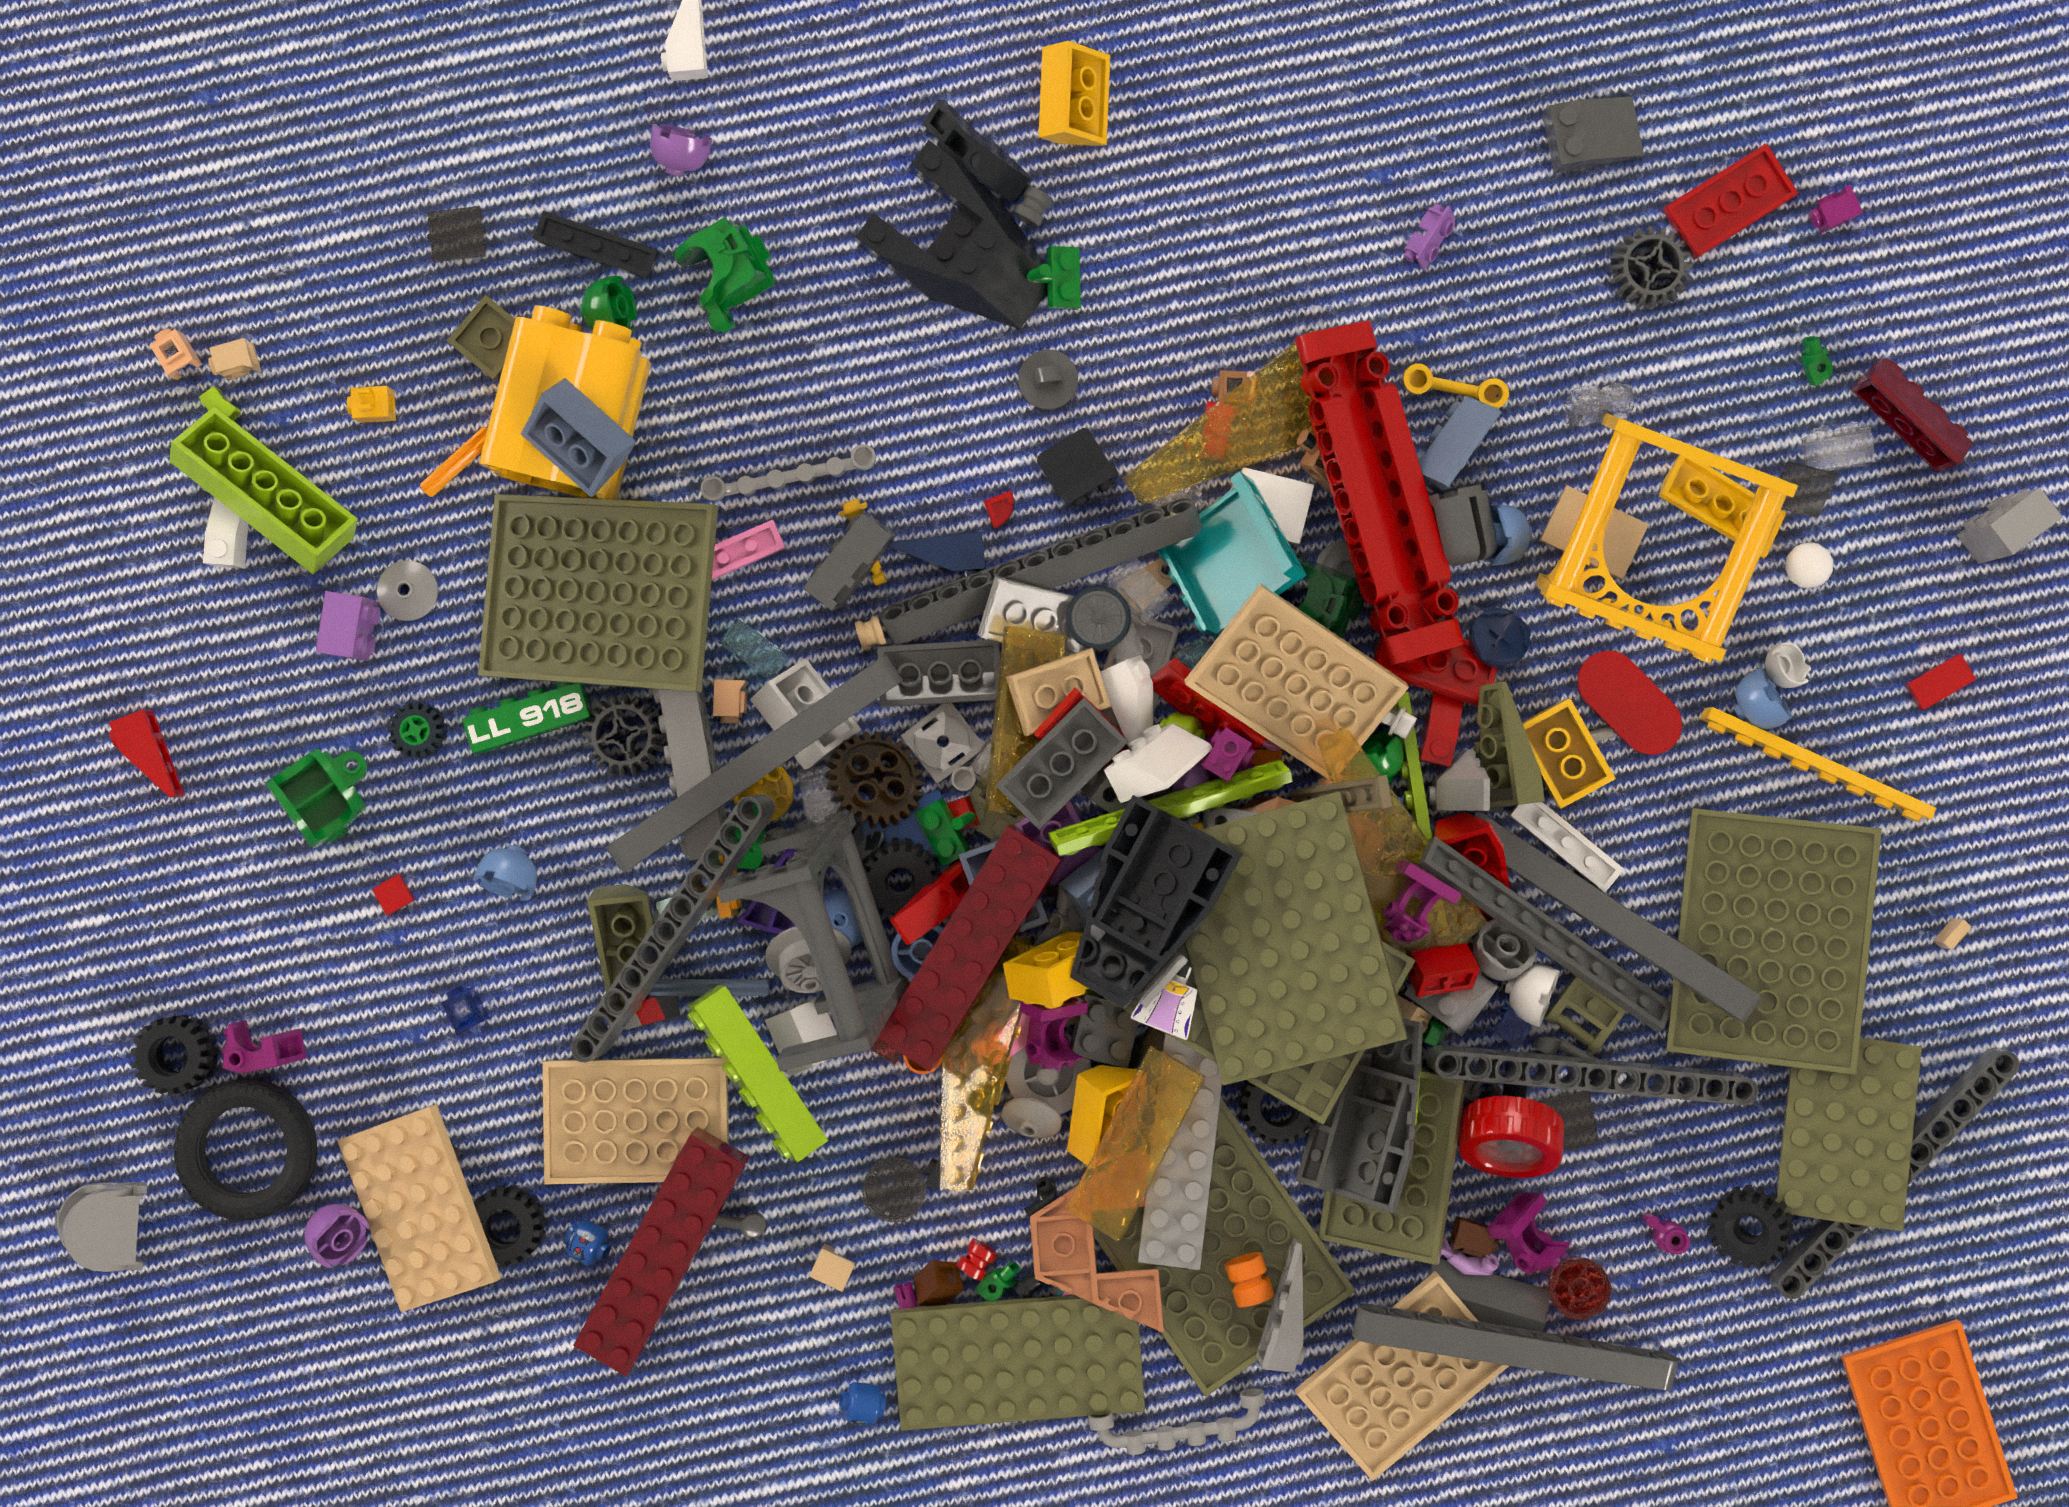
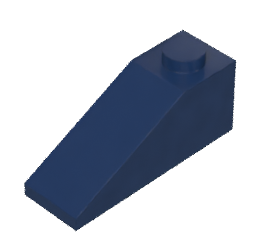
[890,532,986,578]

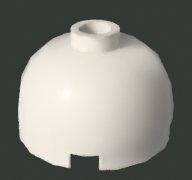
[1505,964,1560,1027]

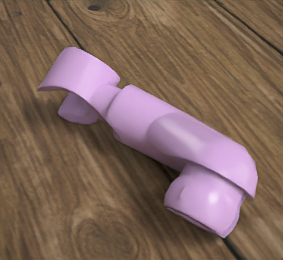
[1441,1237,1499,1276]

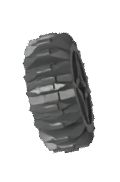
[1608,226,1693,309]
[582,694,666,777]

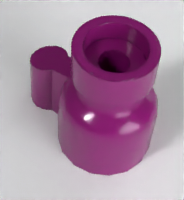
[1643,1213,1690,1254]

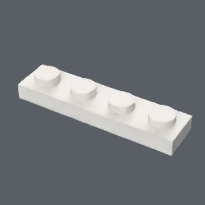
[1509,802,1624,893]

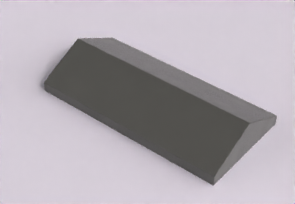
[877,640,1002,707]
[995,698,1128,830]
[1427,1258,1551,1332]

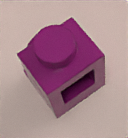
[1809,185,1863,234]

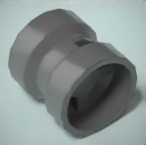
[1013,186,1053,228]

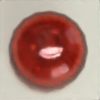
[1547,1256,1612,1321]

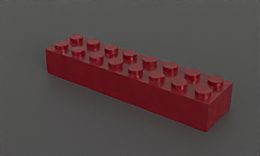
[878,825,1065,1071]
[573,1127,751,1376]

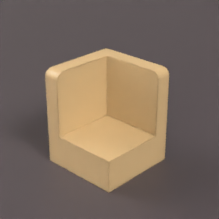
[809,1243,855,1292]

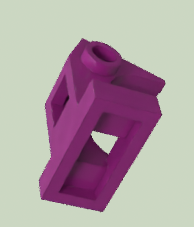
[1199,727,1256,783]
[1382,860,1461,943]
[1020,996,1088,1070]
[222,1020,307,1074]
[1487,1192,1570,1275]

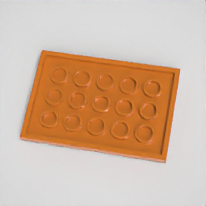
[1841,1319,2018,1507]

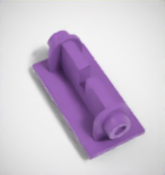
[1403,204,1456,271]

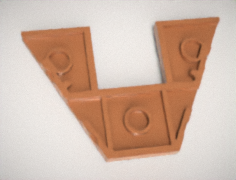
[1030,1144,1164,1332]

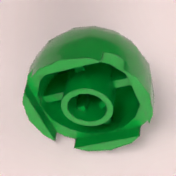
[580,276,637,333]
[1345,730,1405,784]

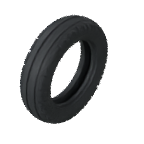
[174,1079,317,1221]

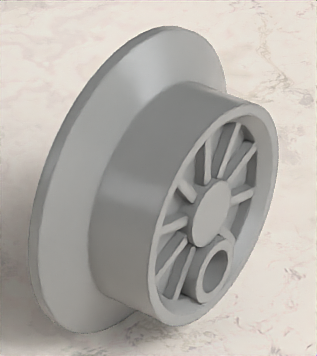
[765,926,851,993]
[1006,1032,1091,1114]

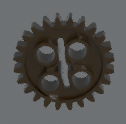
[825,731,925,829]

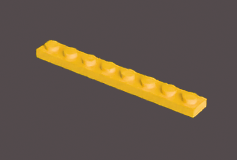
[1700,707,1937,822]

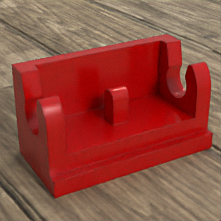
[1408,943,1480,997]

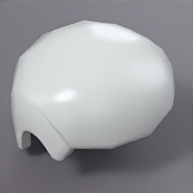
[1785,542,1833,588]
[1765,642,1811,688]

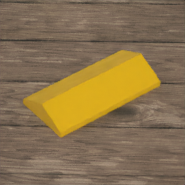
[1659,455,1787,559]

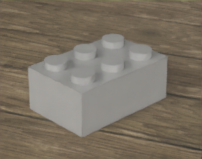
[1957,487,2062,564]

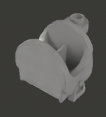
[55,1182,147,1272]

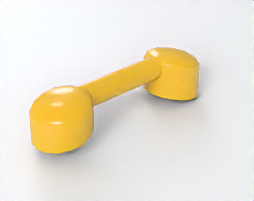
[1402,364,1509,408]

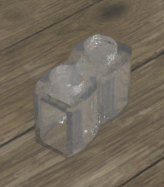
[1564,383,1635,426]

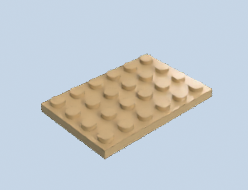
[1184,583,1409,782]
[542,1057,729,1184]
[337,1104,501,1312]
[1295,1271,1509,1481]

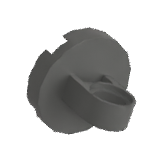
[1018,350,1078,411]

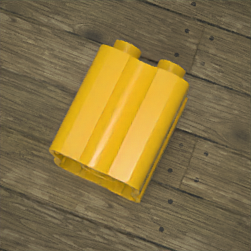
[479,305,651,500]

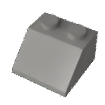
[1404,973,1498,1037]

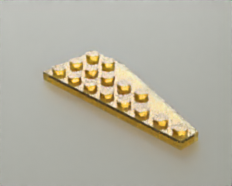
[1122,329,1321,504]
[1319,727,1488,970]
[940,937,1030,1192]

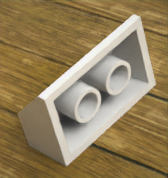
[750,658,861,771]
[1104,724,1212,803]

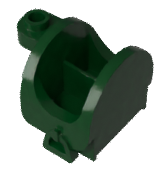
[1297,557,1365,638]

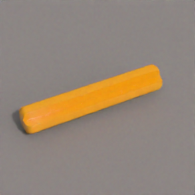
[420,427,487,497]

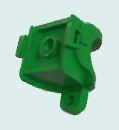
[674,217,775,334]
[264,748,367,848]

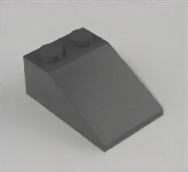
[1542,97,1644,174]

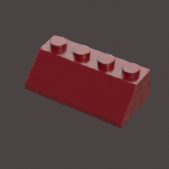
[1850,358,1973,473]

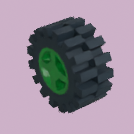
[387,703,448,758]

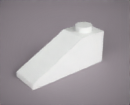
[661,0,708,81]
[203,497,248,569]
[1100,655,1153,744]

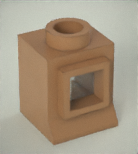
[1212,370,1257,406]

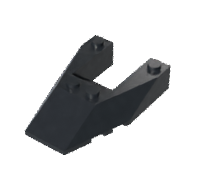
[855,140,1048,330]

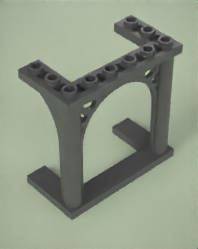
[717,811,910,1072]

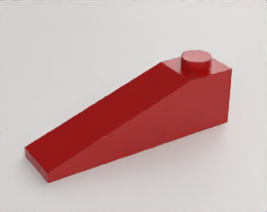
[1434,812,1510,926]

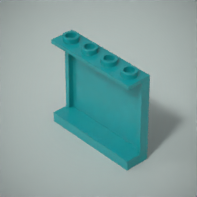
[1156,471,1306,638]

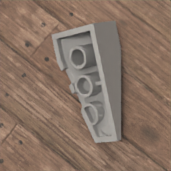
[1427,749,1490,811]
[1256,1238,1306,1373]

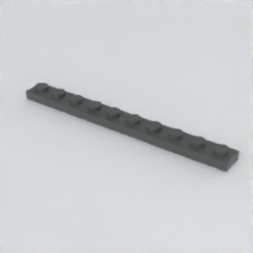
[1418,837,1671,1032]

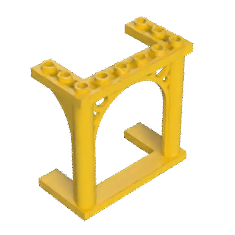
[1535,413,1798,663]

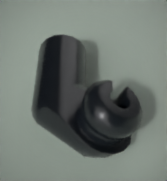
[1024,1176,1057,1218]

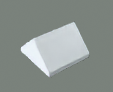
[765,997,838,1076]

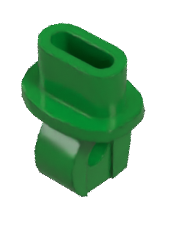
[1801,336,1833,386]
[1422,1018,1447,1047]
[974,1261,1021,1301]

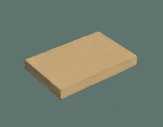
[1539,485,1649,580]
[1006,648,1111,736]

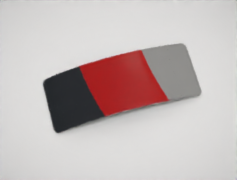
[625,996,680,1030]

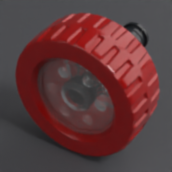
[1458,1062,1564,1178]

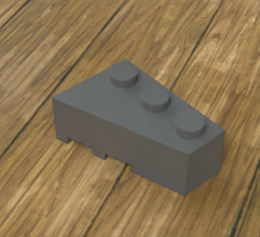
[803,512,897,611]

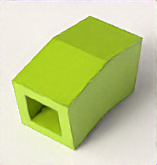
[199,386,242,421]

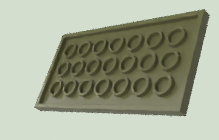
[891,1295,1145,1431]

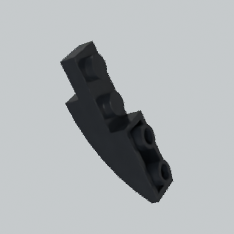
[922,99,1033,203]

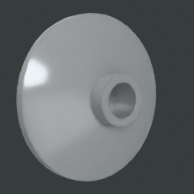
[377,560,438,621]
[1002,1097,1062,1138]

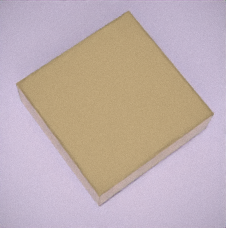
[1933,918,1972,949]

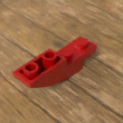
[890,847,975,945]

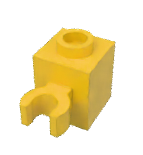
[347,386,396,423]

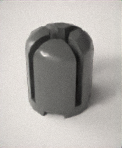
[1429,484,1498,566]

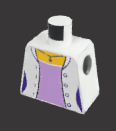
[1130,965,1197,1040]

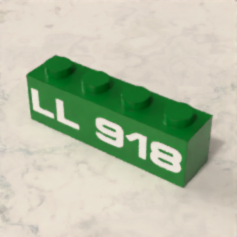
[462,682,595,754]

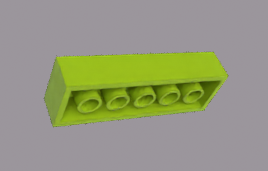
[170,406,358,575]
[687,985,828,1162]

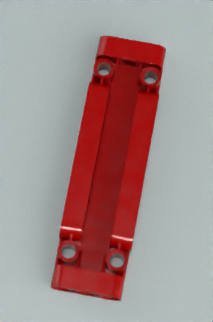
[1294,320,1465,666]

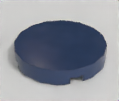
[1469,608,1530,668]

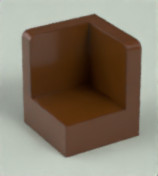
[913,1260,963,1306]

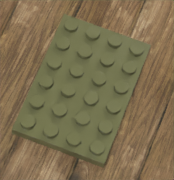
[1775,1038,1922,1232]
[1319,1071,1466,1265]

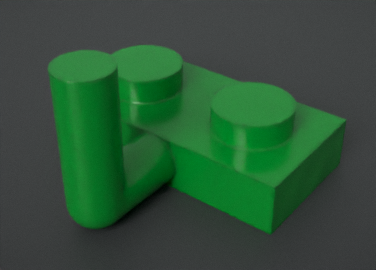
[1027,246,1081,310]
[914,798,976,867]

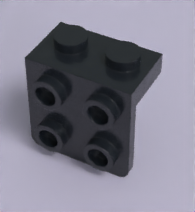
[1037,428,1119,509]

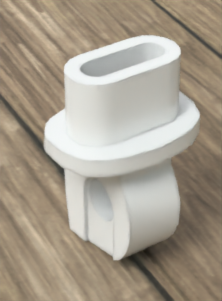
[1381,707,1417,740]

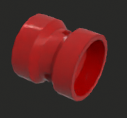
[956,1238,998,1281]

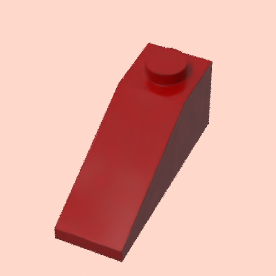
[1418,692,1463,768]
[109,709,185,798]

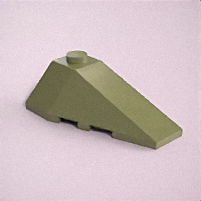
[1474,681,1545,808]
[587,884,654,1010]

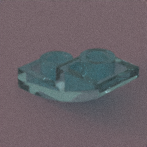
[719,619,789,681]

